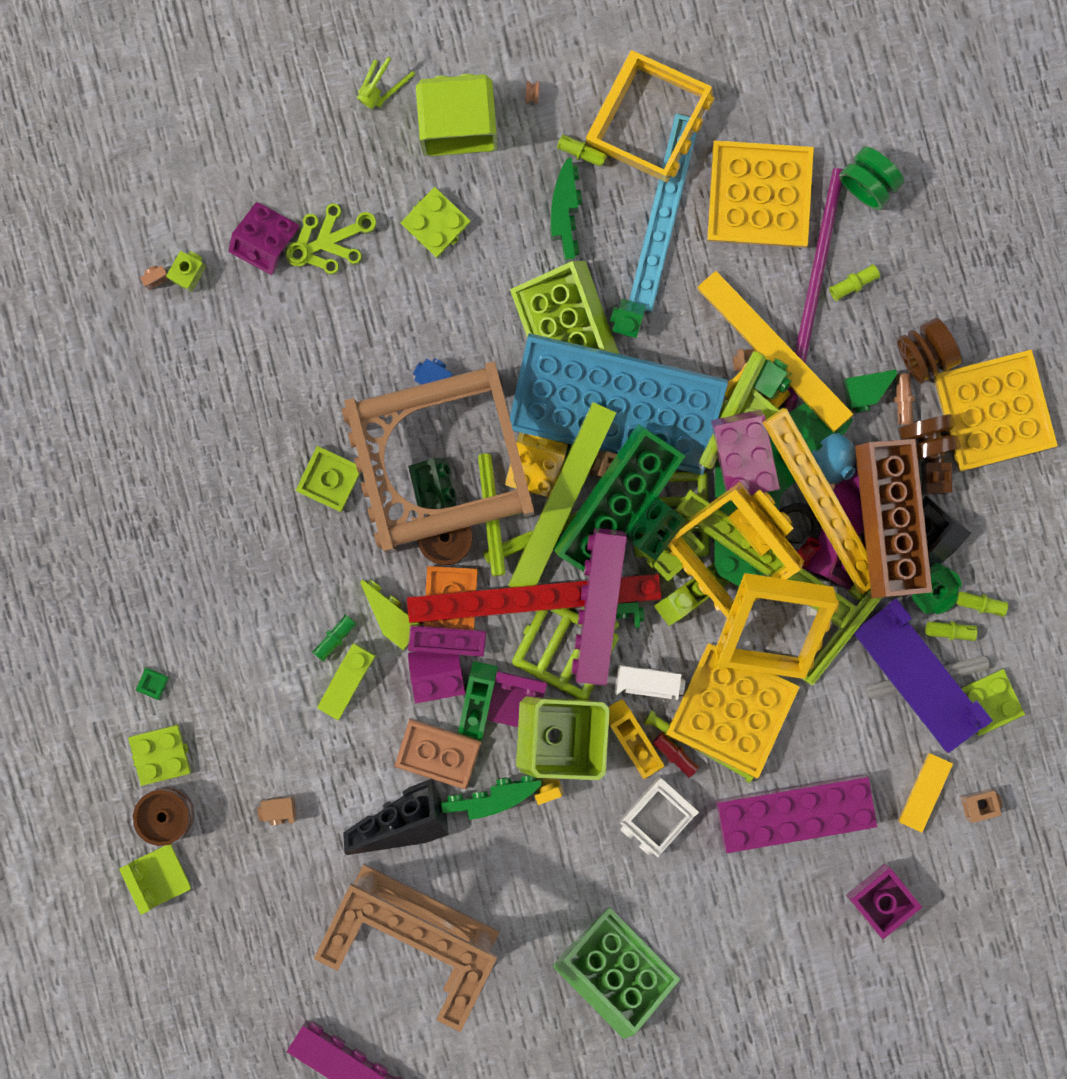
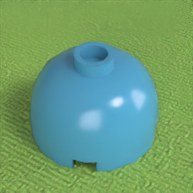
[812,433,857,484]

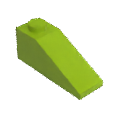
[317,643,377,721]

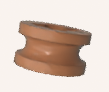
[525,81,539,104]

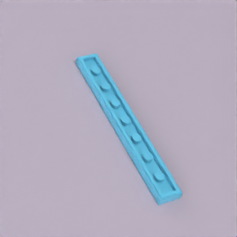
[629,113,696,313]

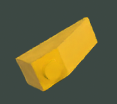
[608,698,665,779]

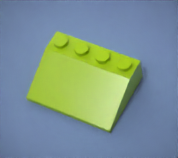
[510,261,619,354]

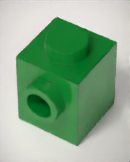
[610,298,646,338]
[753,358,793,399]

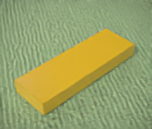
[898,753,953,833]

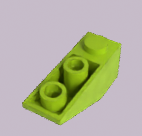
[654,562,729,626]
[360,579,423,650]

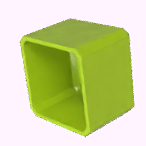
[416,74,498,157]
[516,696,610,780]

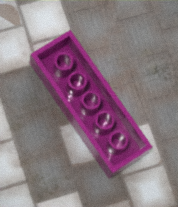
[715,774,877,853]

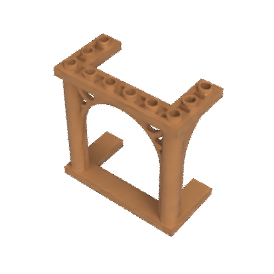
[341,361,534,553]
[314,864,500,1032]

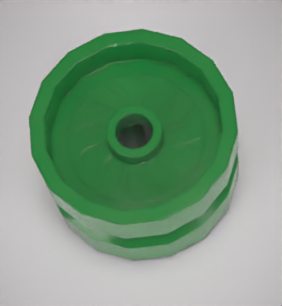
[839,146,905,210]

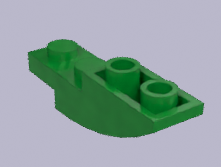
[550,158,582,264]
[441,775,543,820]

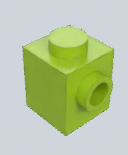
[166,250,206,293]

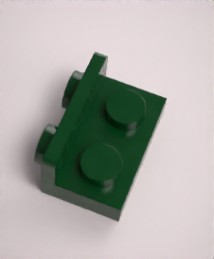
[408,458,457,509]

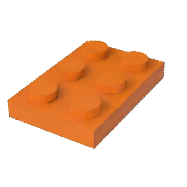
[424,566,478,630]

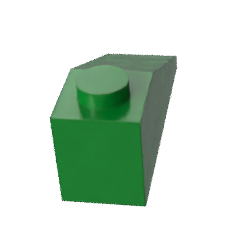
[458,661,498,741]

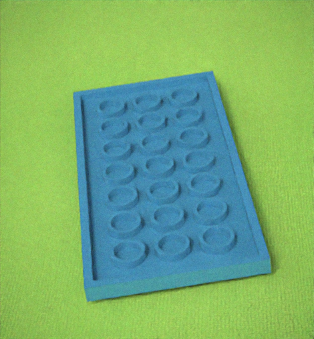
[510,333,728,475]

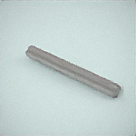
[866,656,990,699]

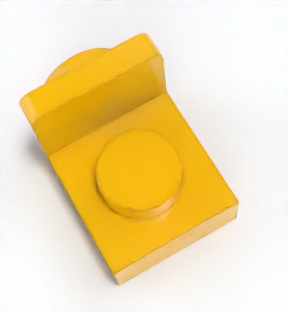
[535,778,564,805]

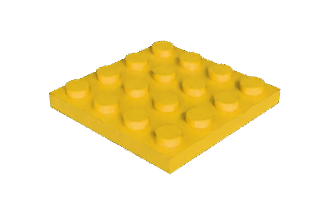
[707,140,814,248]
[934,349,1058,472]
[665,643,800,779]

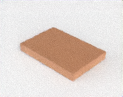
[394,718,482,790]

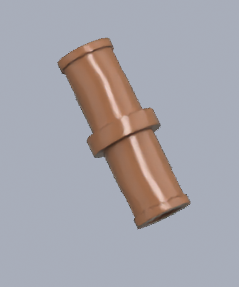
[894,373,915,425]

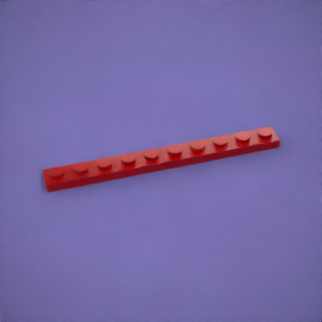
[407,574,661,624]

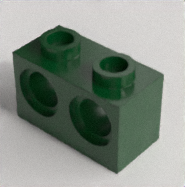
[626,497,687,561]

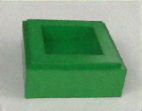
[135,667,170,700]

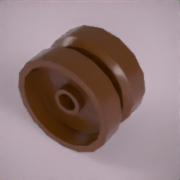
[897,414,961,461]
[417,514,474,566]
[132,786,195,846]

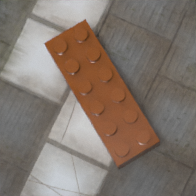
[855,439,932,598]

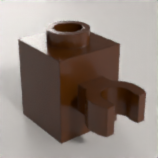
[921,458,953,495]

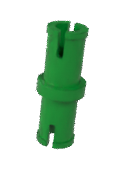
[312,614,357,662]

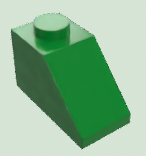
[843,369,897,413]

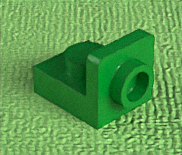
[616,602,644,628]

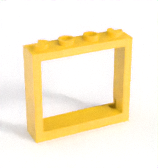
[585,50,715,183]
[668,482,804,617]
[715,573,839,679]

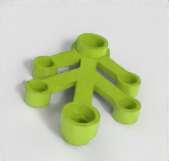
[285,203,377,275]

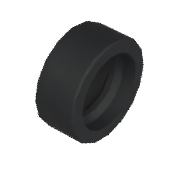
[779,503,821,550]

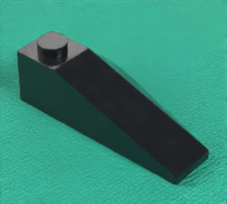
[887,496,971,601]
[343,779,449,855]

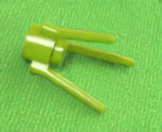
[356,57,415,110]

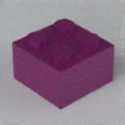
[846,863,923,940]

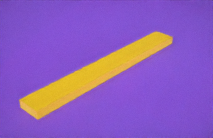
[697,271,853,432]
[762,408,871,594]

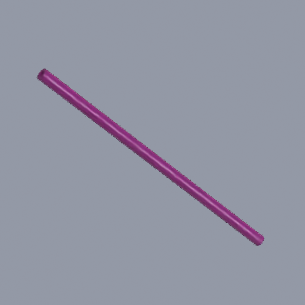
[783,168,843,412]

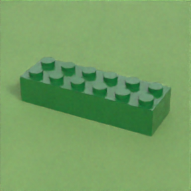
[553,423,685,572]

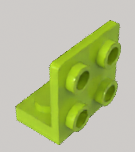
[119,844,191,915]

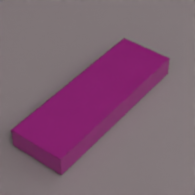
[408,625,486,657]

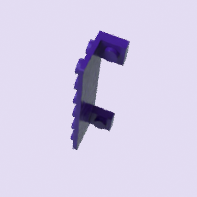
[854,598,993,753]

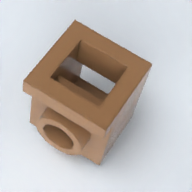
[960,789,1003,823]
[257,795,297,825]

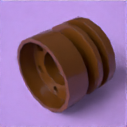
[897,317,961,384]

